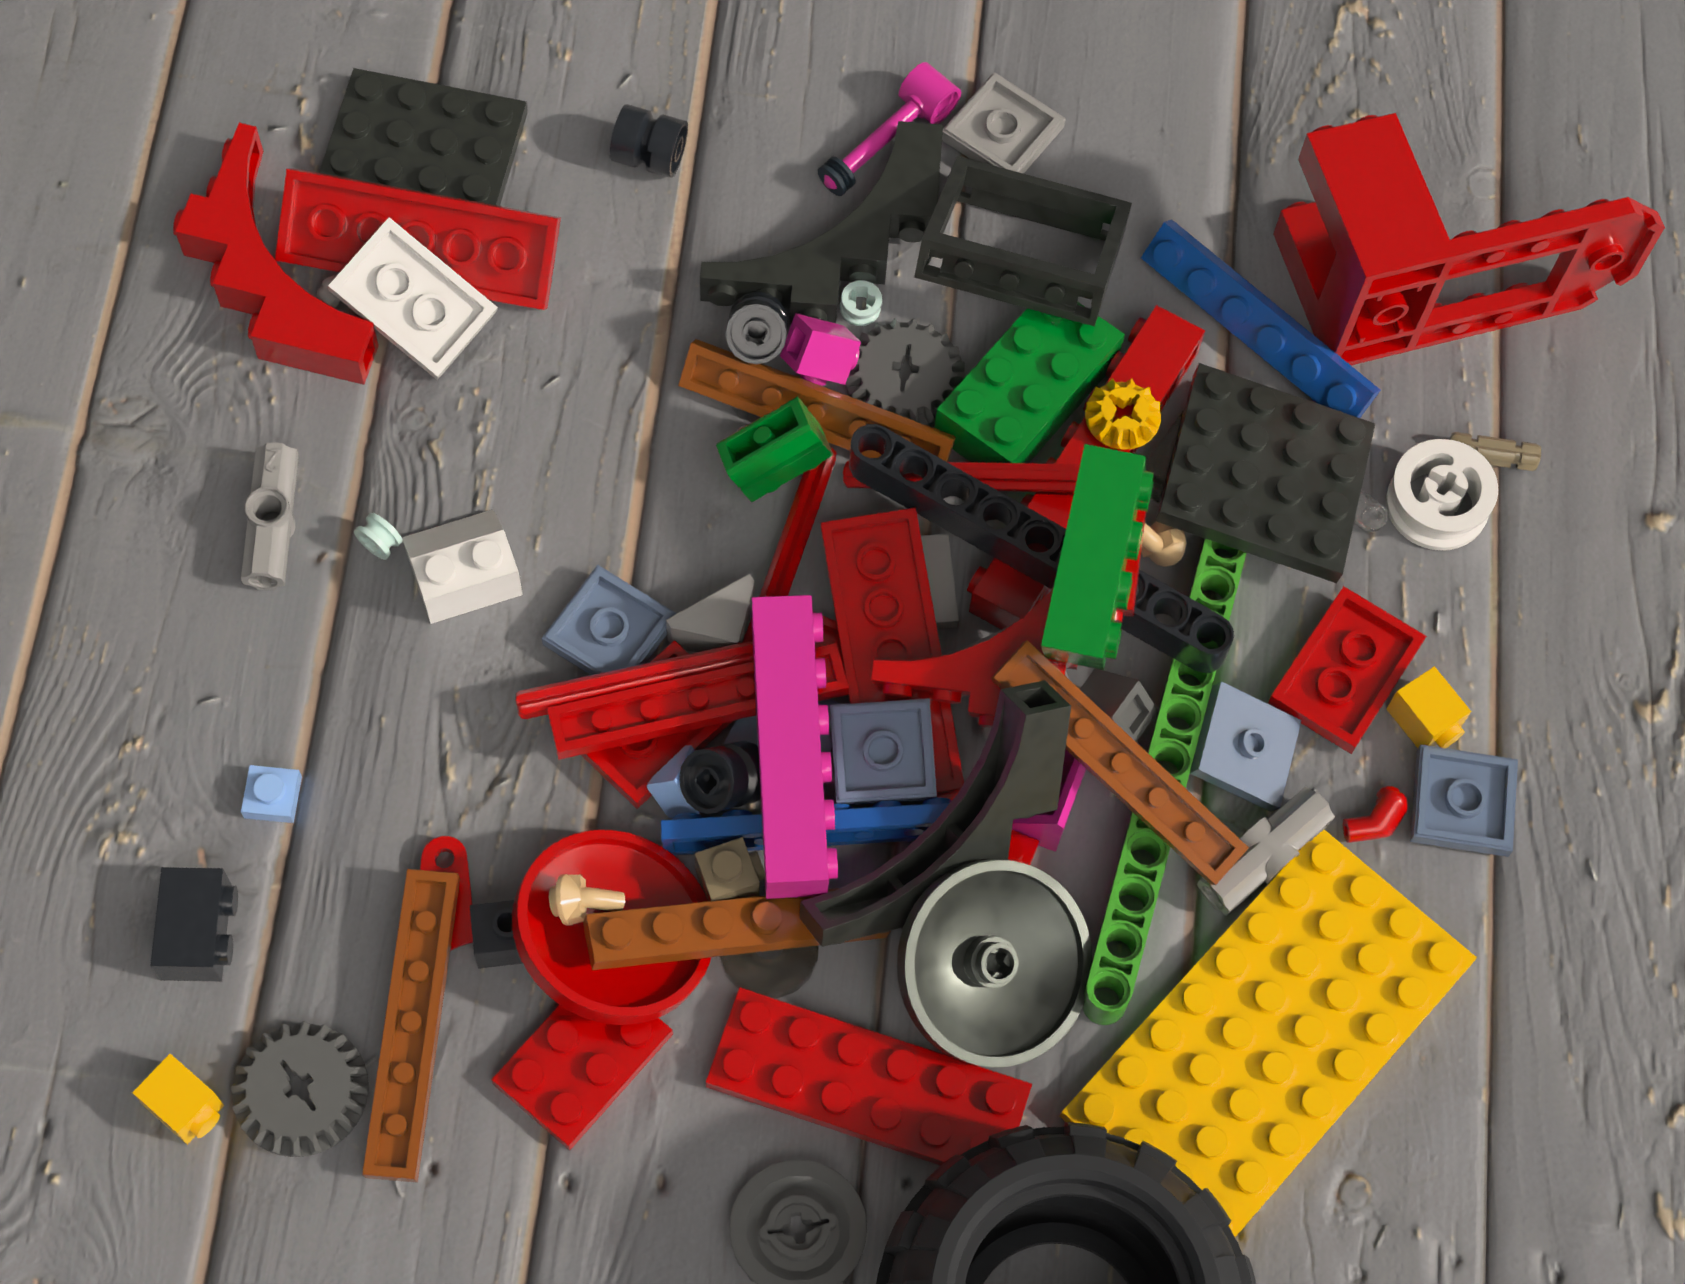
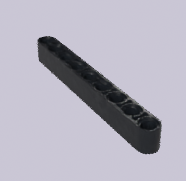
[849,424,1234,673]

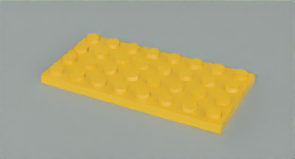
[1059,829,1477,1237]

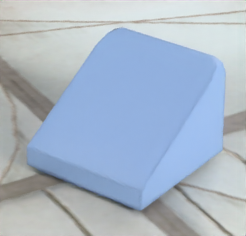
[647,745,700,818]

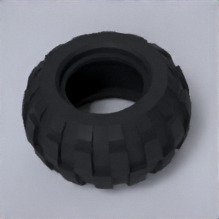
[876,1122,1256,1284]

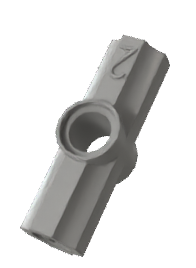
[241,442,299,591]
[1197,786,1335,916]

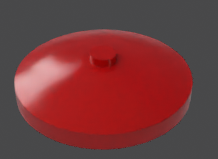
[512,830,712,1025]

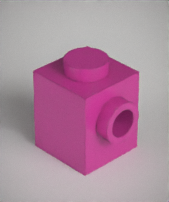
[780,313,861,386]

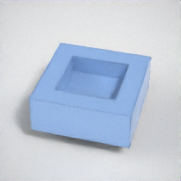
[241,765,302,823]

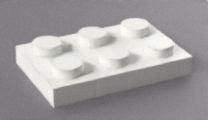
[328,217,498,380]

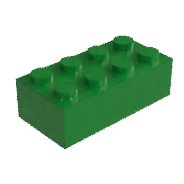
[934,302,1125,463]
[1041,444,1154,670]

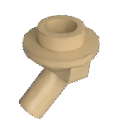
[1141,522,1187,567]
[549,874,625,926]

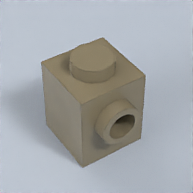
[695,837,765,902]

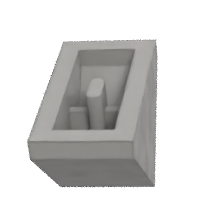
[666,574,755,652]

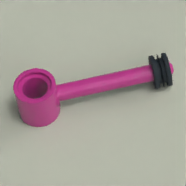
[818,62,961,196]

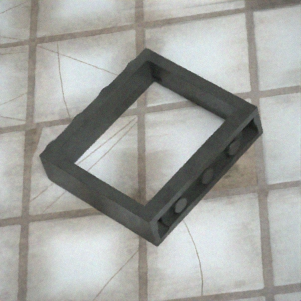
[914,156,1132,327]

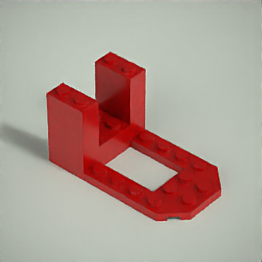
[1273,113,1665,366]

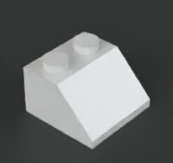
[402,509,523,624]

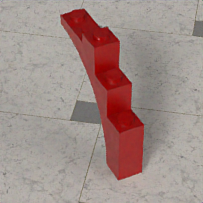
[173,122,379,385]
[871,510,1146,728]

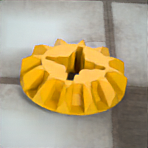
[1085,378,1161,450]

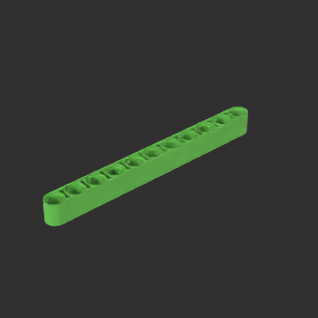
[1083,539,1247,1025]

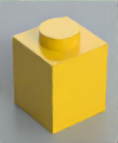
[1386,666,1472,748]
[132,1054,224,1145]

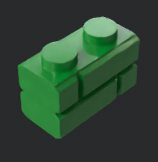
[716,396,833,503]

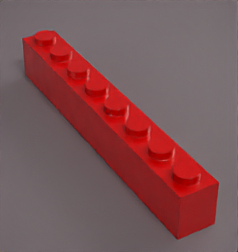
[967,305,1205,630]

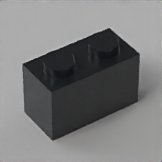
[150,867,238,982]

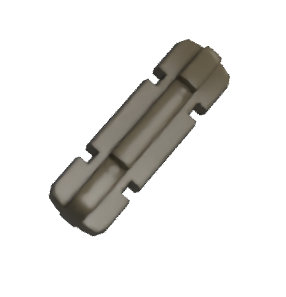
[1449,432,1541,471]

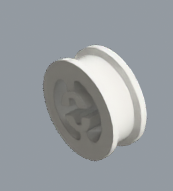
[1386,439,1498,550]

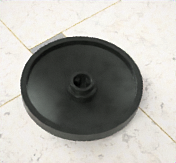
[897,859,1093,1067]

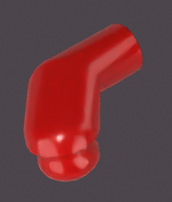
[1342,786,1408,843]

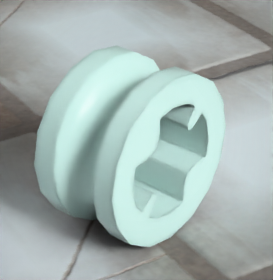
[840,280,882,326]
[354,513,403,560]

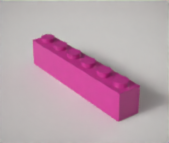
[752,595,838,899]

